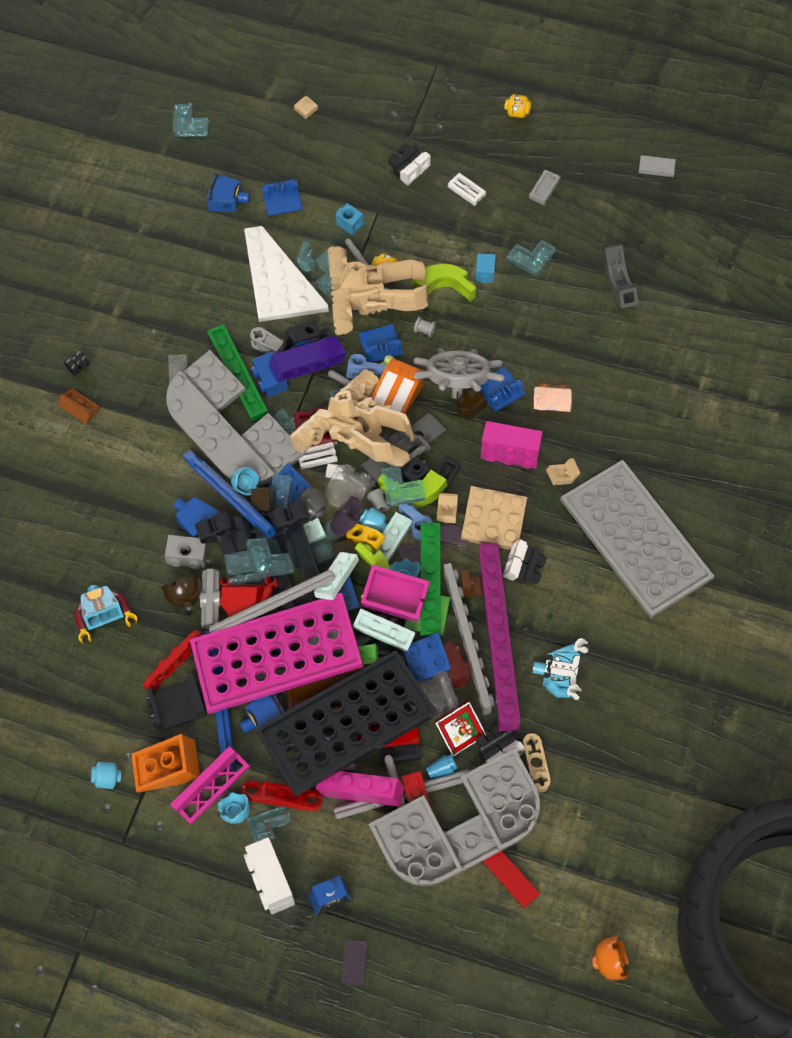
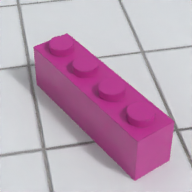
[316,771,405,807]

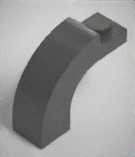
[603,244,639,309]

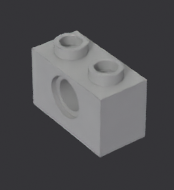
[165,535,208,569]

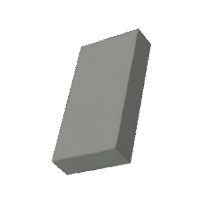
[639,155,676,177]
[529,170,561,205]

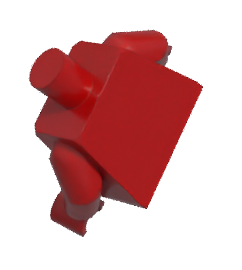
[219,576,279,622]

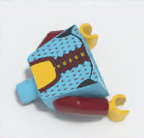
[74,585,137,644]

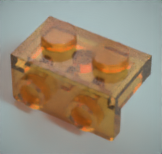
[533,383,572,412]

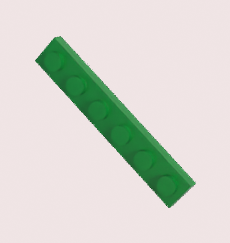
[207,324,268,421]
[421,523,440,637]

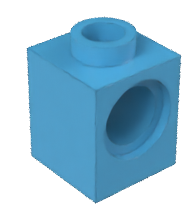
[336,203,364,236]
[476,254,495,283]

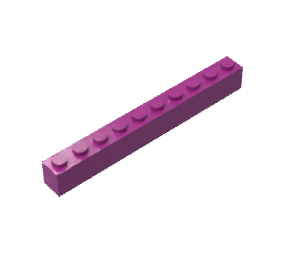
[478,543,520,732]

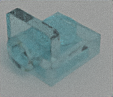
[297,240,316,271]

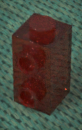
[443,641,472,689]

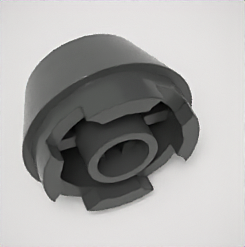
[298,487,328,523]

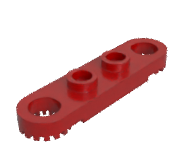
[143,630,203,692]
[242,780,322,811]

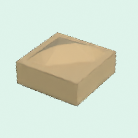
[294,96,318,119]

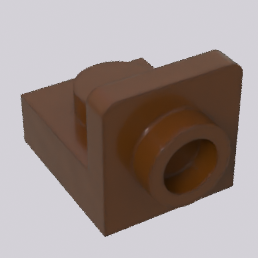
[460,570,482,598]

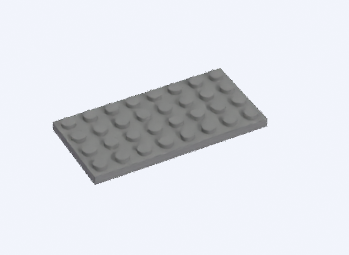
[560,460,714,618]

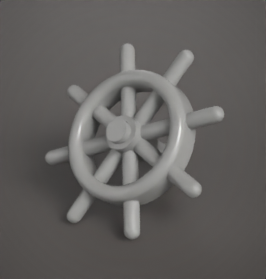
[414,348,504,399]

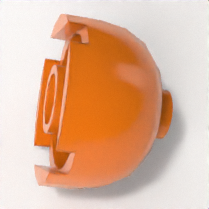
[592,935,630,980]

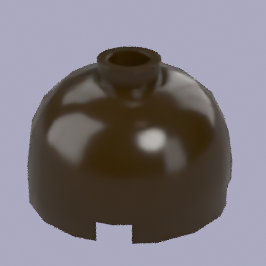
[161,574,202,608]

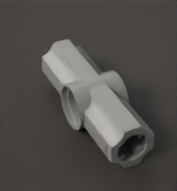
[200,569,221,630]

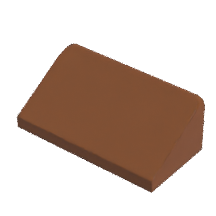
[58,389,101,424]

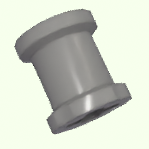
[414,316,436,337]
[367,489,390,513]

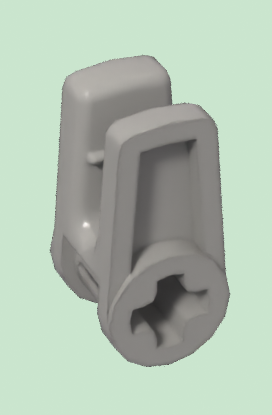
[250,327,284,354]

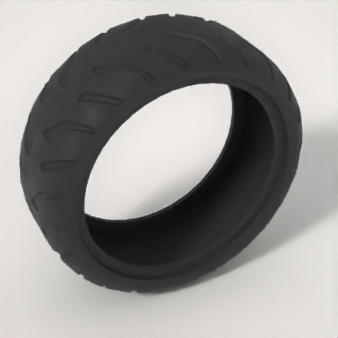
[677,798,792,1038]

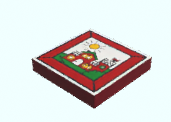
[433,700,486,756]

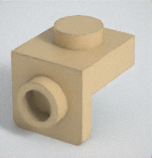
[546,458,580,485]
[436,493,458,523]

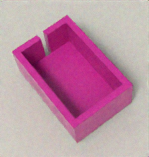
[481,421,542,469]
[361,565,430,623]

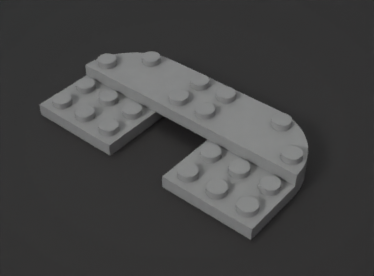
[166,350,305,487]
[368,748,540,886]

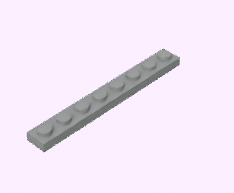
[443,563,494,715]

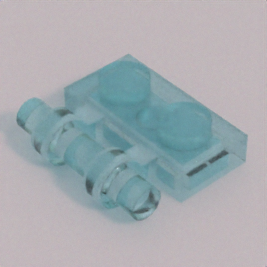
[224,548,268,586]

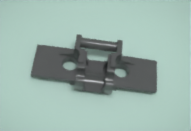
[361,413,446,484]

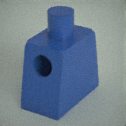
[174,498,219,538]

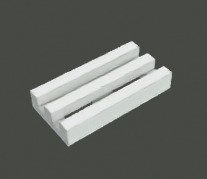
[448,173,486,206]
[299,442,338,470]

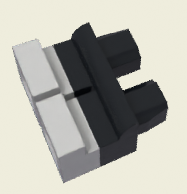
[388,143,430,185]
[502,539,547,585]
[476,725,525,763]

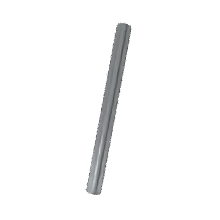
[209,570,336,633]
[334,769,470,819]

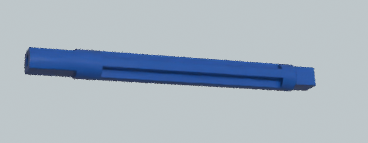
[183,450,276,538]
[205,630,237,772]

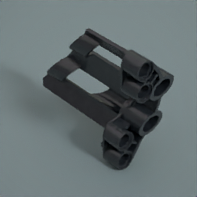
[195,500,334,622]

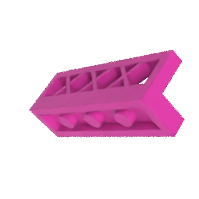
[170,746,250,825]

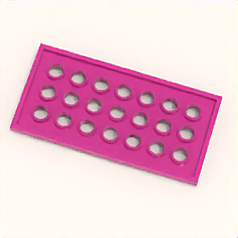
[190,593,363,714]

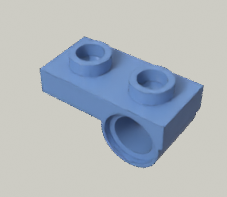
[346,354,385,379]
[399,501,433,540]

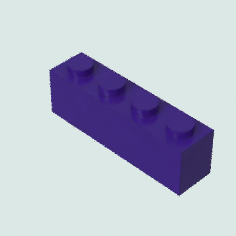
[268,336,346,383]

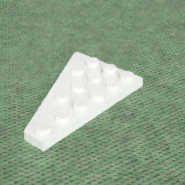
[244,226,329,322]

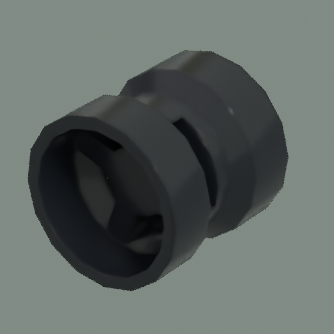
[64,350,90,376]

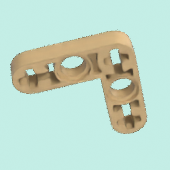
[523,733,551,793]

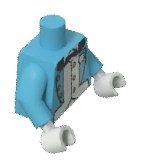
[532,639,588,700]

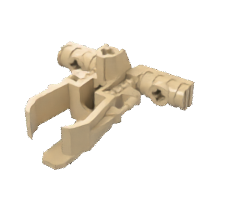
[328,246,428,335]
[290,369,414,467]

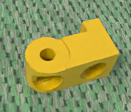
[346,522,385,552]

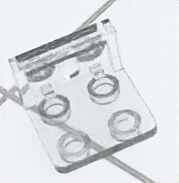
[323,464,376,515]
[404,670,459,719]

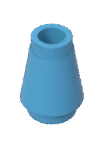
[426,754,458,778]

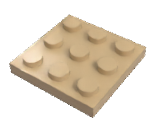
[461,486,527,550]

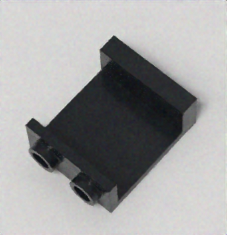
[145,674,206,731]

